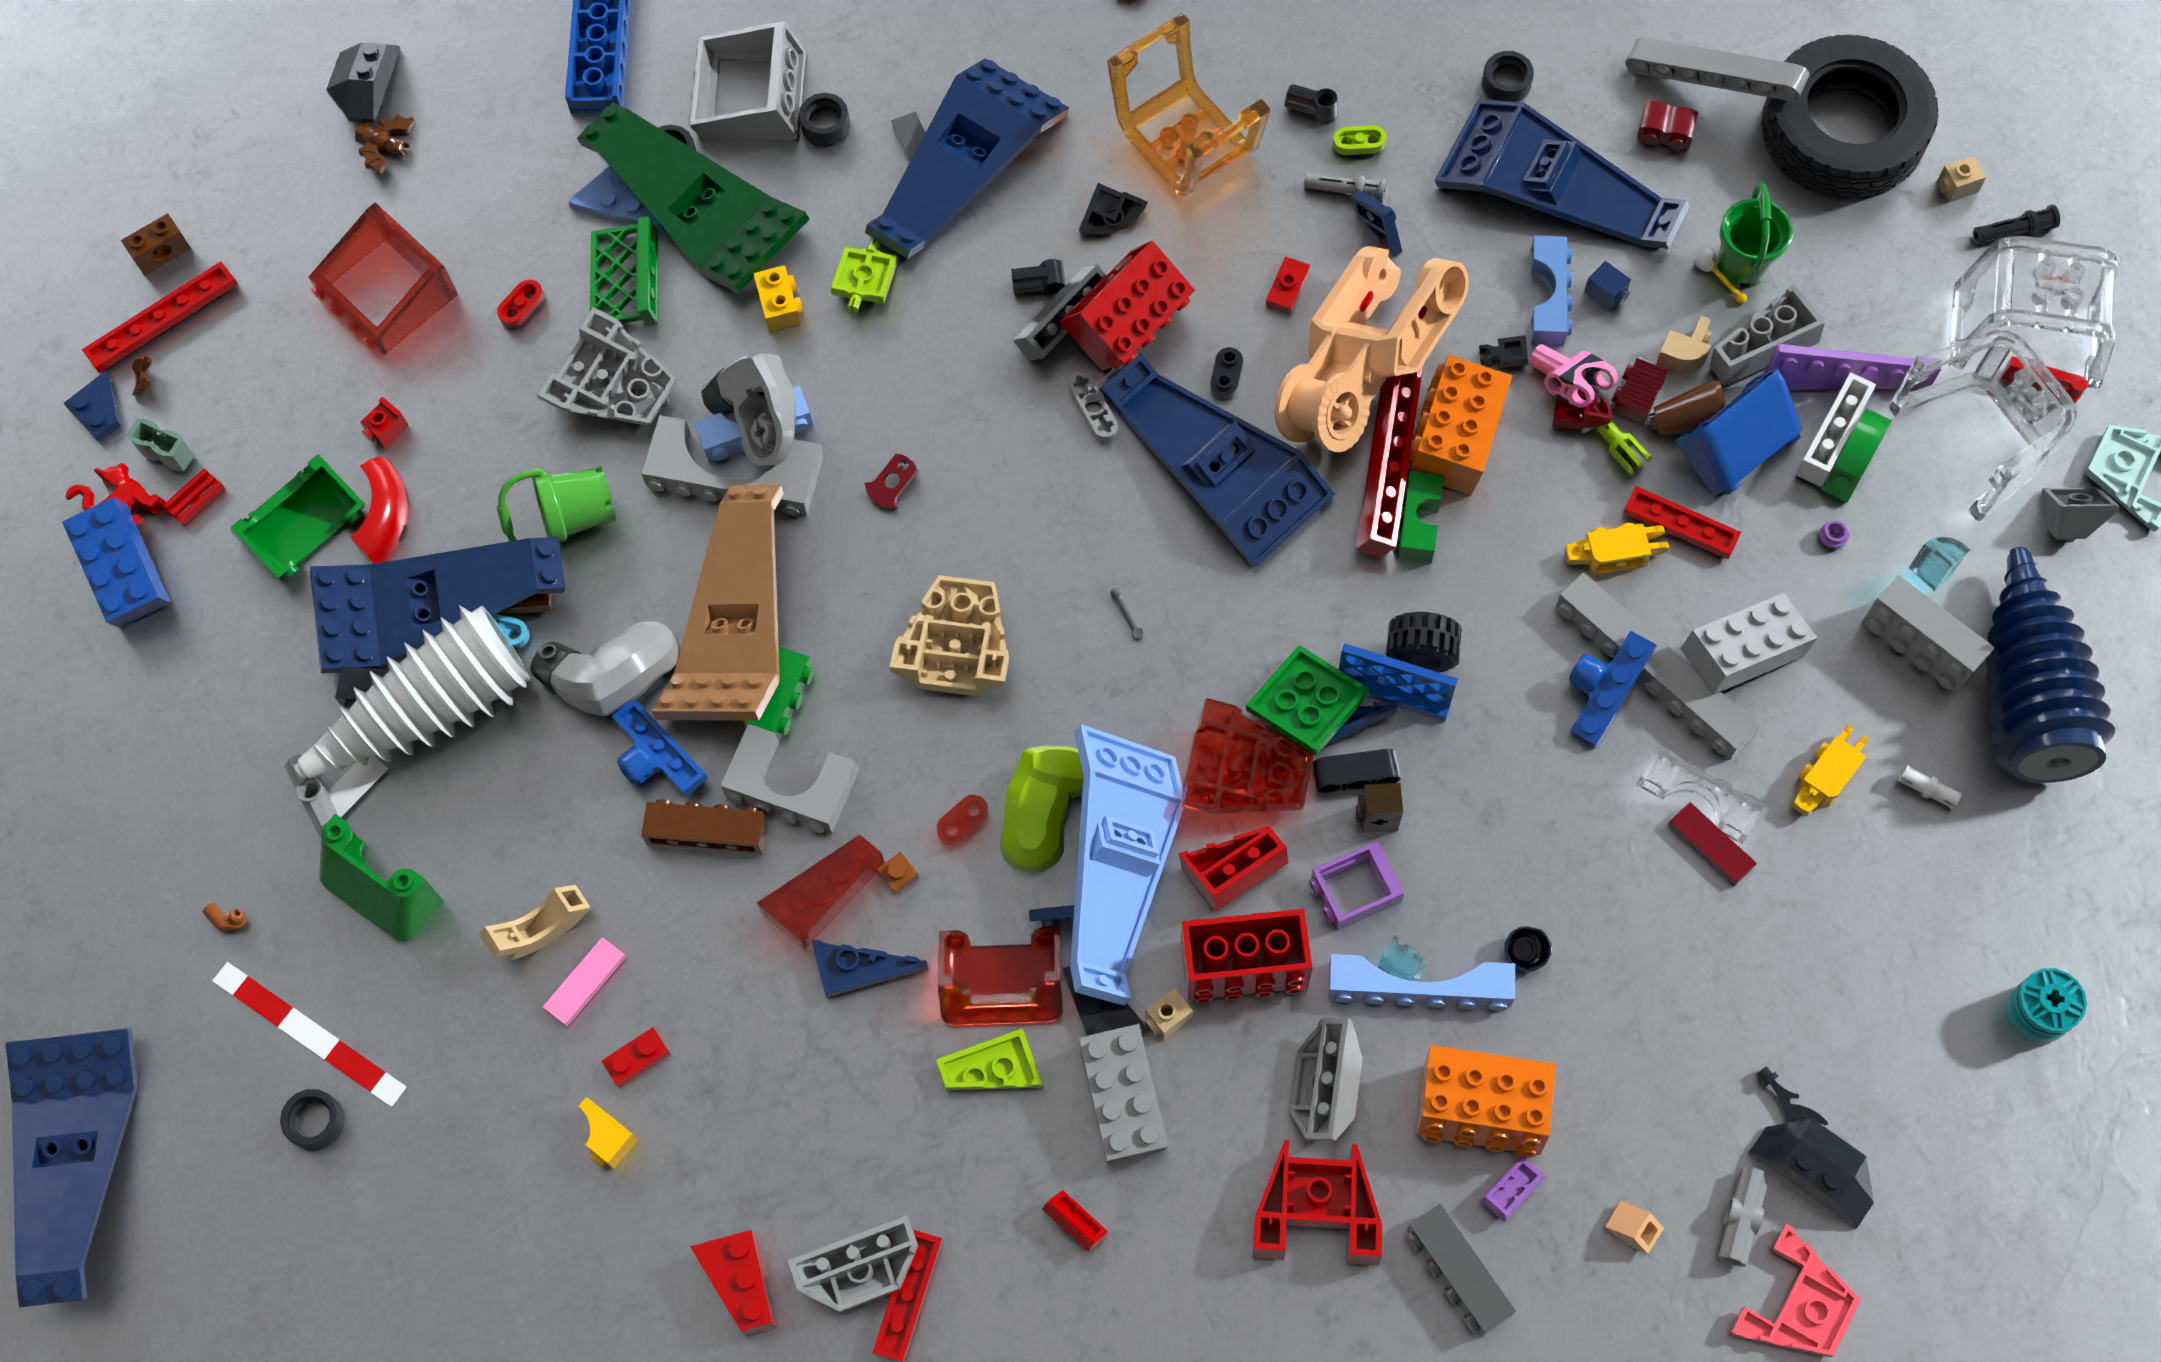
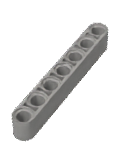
[1625,38,1810,101]

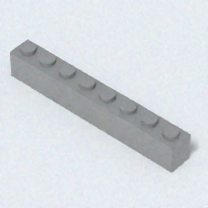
[1556,572,1760,759]

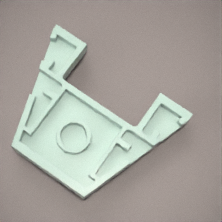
[2085,424,2161,532]

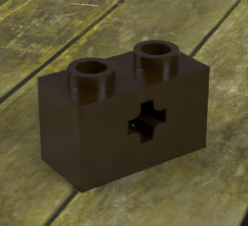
[1355,783,1403,833]

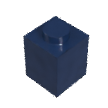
[1584,261,1631,311]

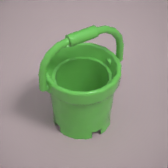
[496,466,616,547]

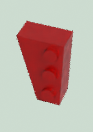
[1179,826,1289,912]
[690,1230,777,1337]

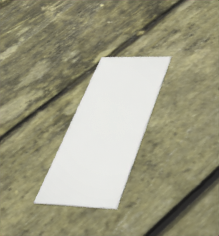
[328,756,389,817]

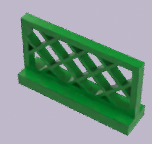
[590,216,658,325]

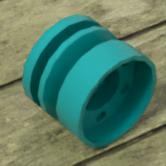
[2004,968,2087,1044]

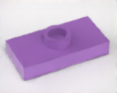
[1480,1156,1546,1222]

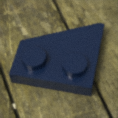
[1352,190,1403,257]

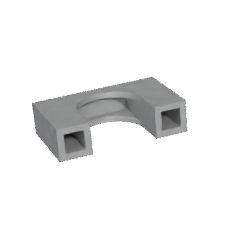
[720,724,859,833]

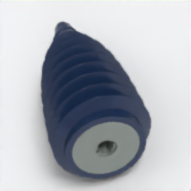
[1986,547,2115,783]

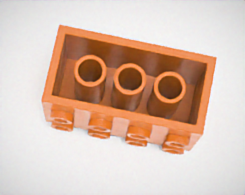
[1407,355,1513,495]
[1416,1045,1556,1157]

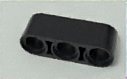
[1312,749,1401,794]

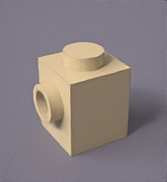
[1937,156,1987,202]
[1144,988,1193,1040]

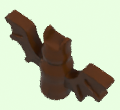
[355,114,415,176]

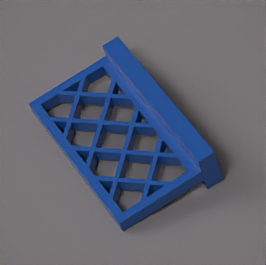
[1338,643,1458,721]

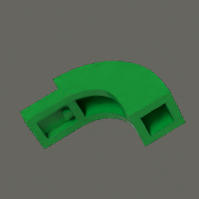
[1822,408,1892,503]

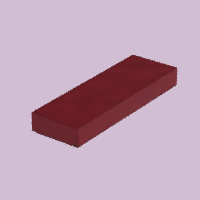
[1668,802,1757,886]

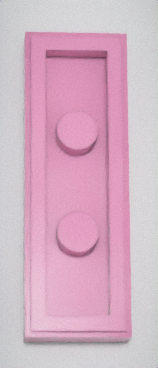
[542,937,626,1027]

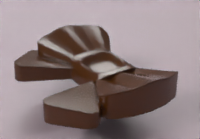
[132,356,152,397]

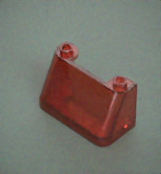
[937,926,1063,1025]

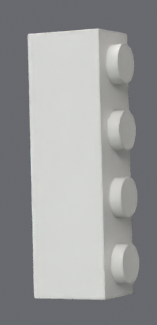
[1796,372,1876,487]

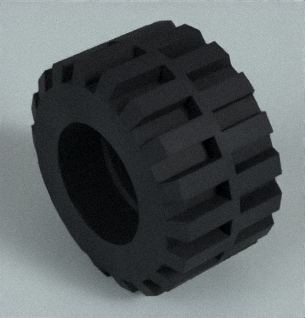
[1386,612,1462,673]

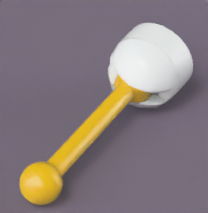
[1693,247,1747,304]

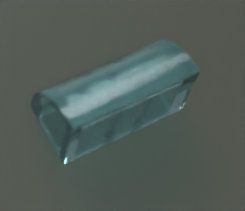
[1909,537,1970,591]

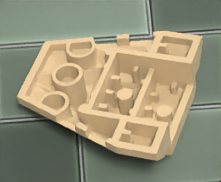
[889,575,1009,696]

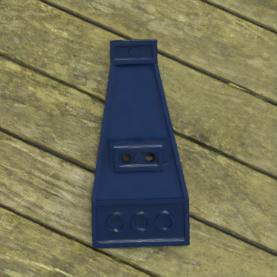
[1434,99,1689,249]
[1099,353,1335,568]
[310,537,566,674]
[5,1027,138,1308]

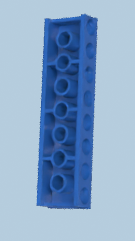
[565,0,630,114]

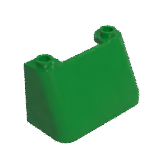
[230,454,365,580]
[319,814,444,942]

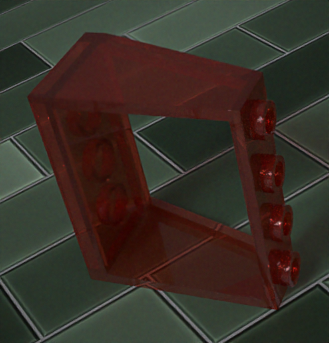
[308,202,458,356]

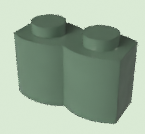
[126,419,195,471]

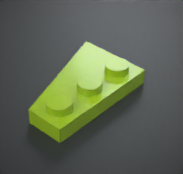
[936,1028,1043,1091]

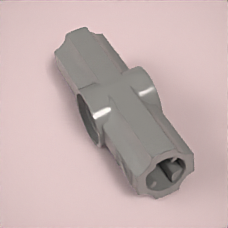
[284,754,339,837]
[1718,1167,1770,1267]

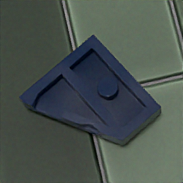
[63,371,121,442]
[1029,905,1075,927]

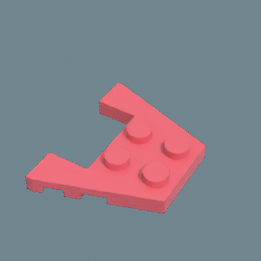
[1729,1224,1861,1358]

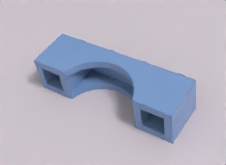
[1531,235,1572,346]

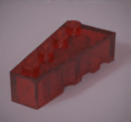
[756,835,885,951]

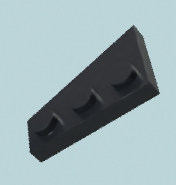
[1062,966,1151,1037]

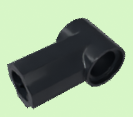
[1284,84,1338,123]
[1011,259,1066,295]

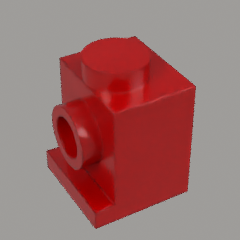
[360,397,409,447]

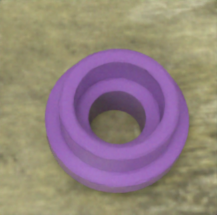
[1819,520,1849,549]

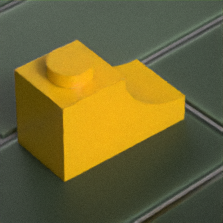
[578,1097,638,1169]

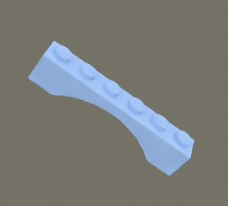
[1328,954,1515,1011]

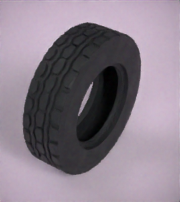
[1761,34,1939,198]

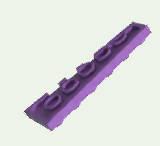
[1763,344,1941,390]

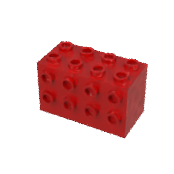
[1059,240,1195,371]
[1181,909,1313,1003]

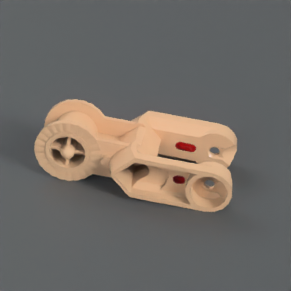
[1274,246,1469,452]

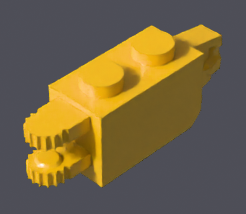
[1565,523,1669,574]
[1792,725,1869,817]

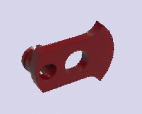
[865,453,918,509]

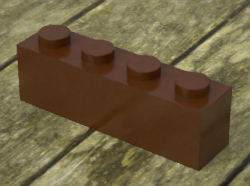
[641,799,768,855]

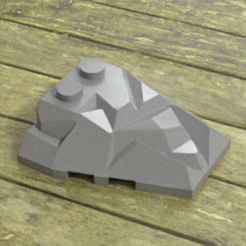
[537,307,677,426]

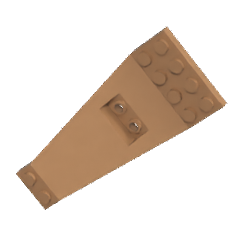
[652,484,784,721]

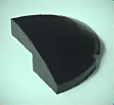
[1078,183,1148,235]

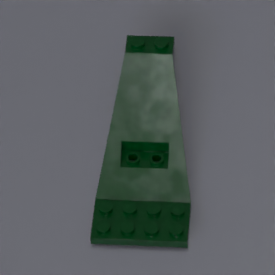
[577,103,810,293]

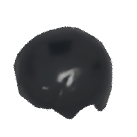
[1504,926,1552,972]

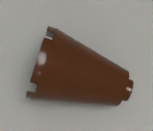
[1649,379,1725,435]

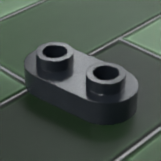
[1210,347,1243,401]

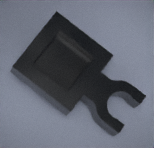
[1479,335,1529,368]

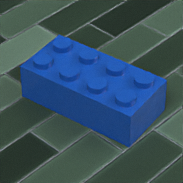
[62,497,171,628]

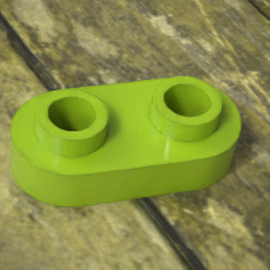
[1333,125,1387,155]

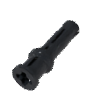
[1973,204,2061,244]

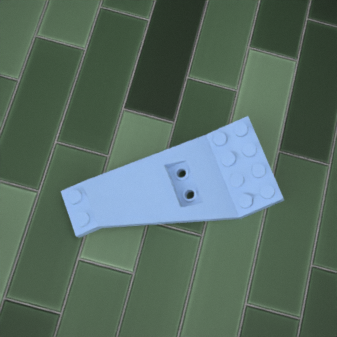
[1070,725,1186,1006]

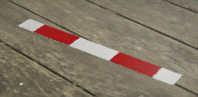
[212,962,407,1107]

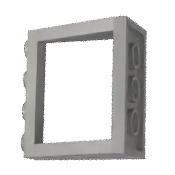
[689,21,806,141]

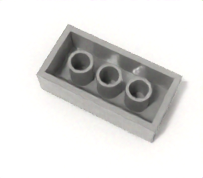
[1862,574,1995,694]
[1680,593,1817,695]
[1079,1024,1168,1163]

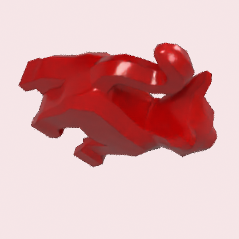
[65,463,166,536]

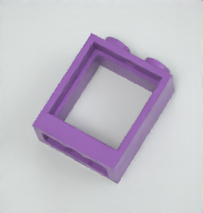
[1309,841,1404,930]

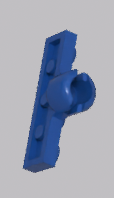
[1569,631,1657,747]
[612,700,708,797]

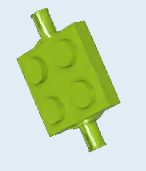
[831,237,898,313]

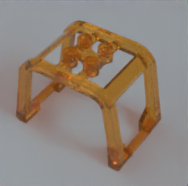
[1107,13,1270,196]

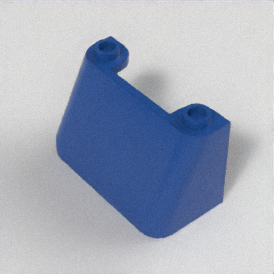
[1675,369,1803,496]

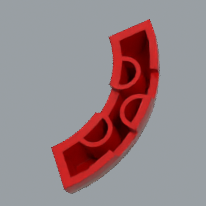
[351,457,409,564]

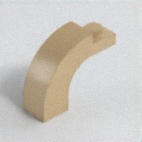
[479,884,591,960]

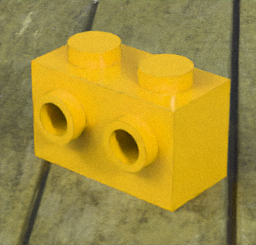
[753,265,803,332]

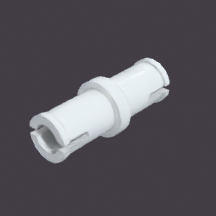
[1898,765,1962,810]

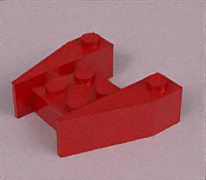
[1252,1140,1382,1266]

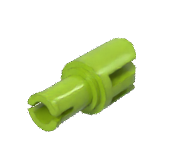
[1595,421,1652,476]

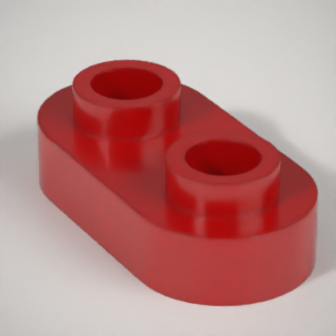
[497,279,544,328]

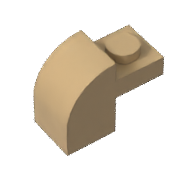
[1656,316,1712,374]

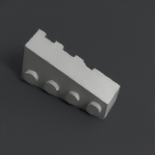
[1710,284,1825,386]

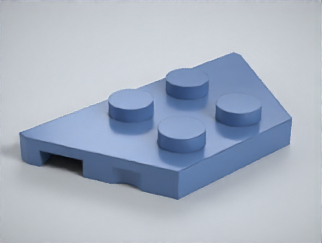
[568,167,666,233]

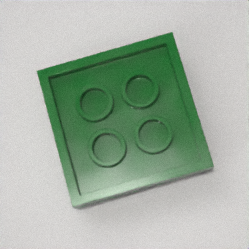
[1246,645,1369,756]

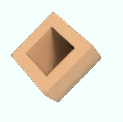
[1605,1201,1664,1254]

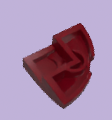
[1552,389,1612,429]

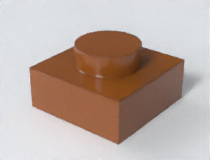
[877,851,919,895]

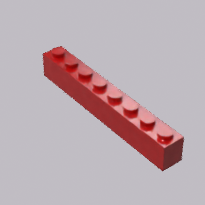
[1355,364,1424,558]

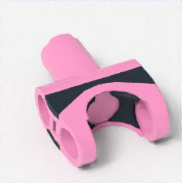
[1529,344,1618,408]

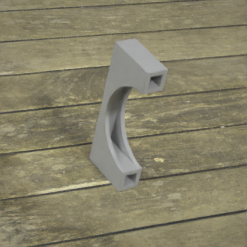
[641,415,824,516]

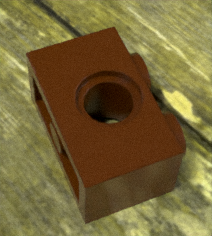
[121,213,191,276]

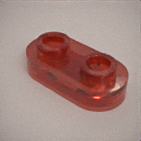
[937,795,989,846]

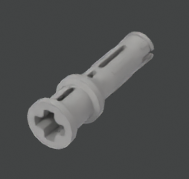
[1304,171,1387,203]

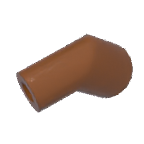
[202,903,246,931]

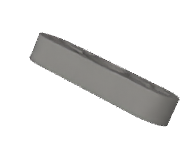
[1069,371,1118,443]

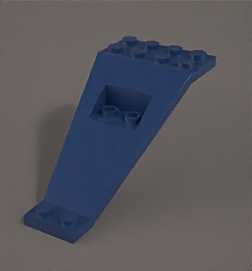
[865,58,1070,259]

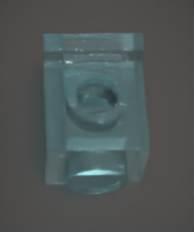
[1378,935,1428,981]

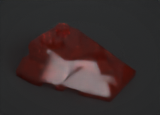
[1182,698,1314,814]

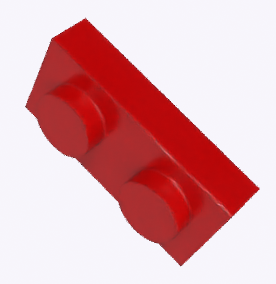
[601,1027,670,1088]

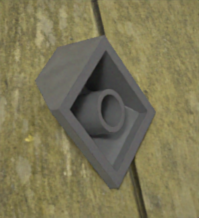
[2042,487,2119,542]

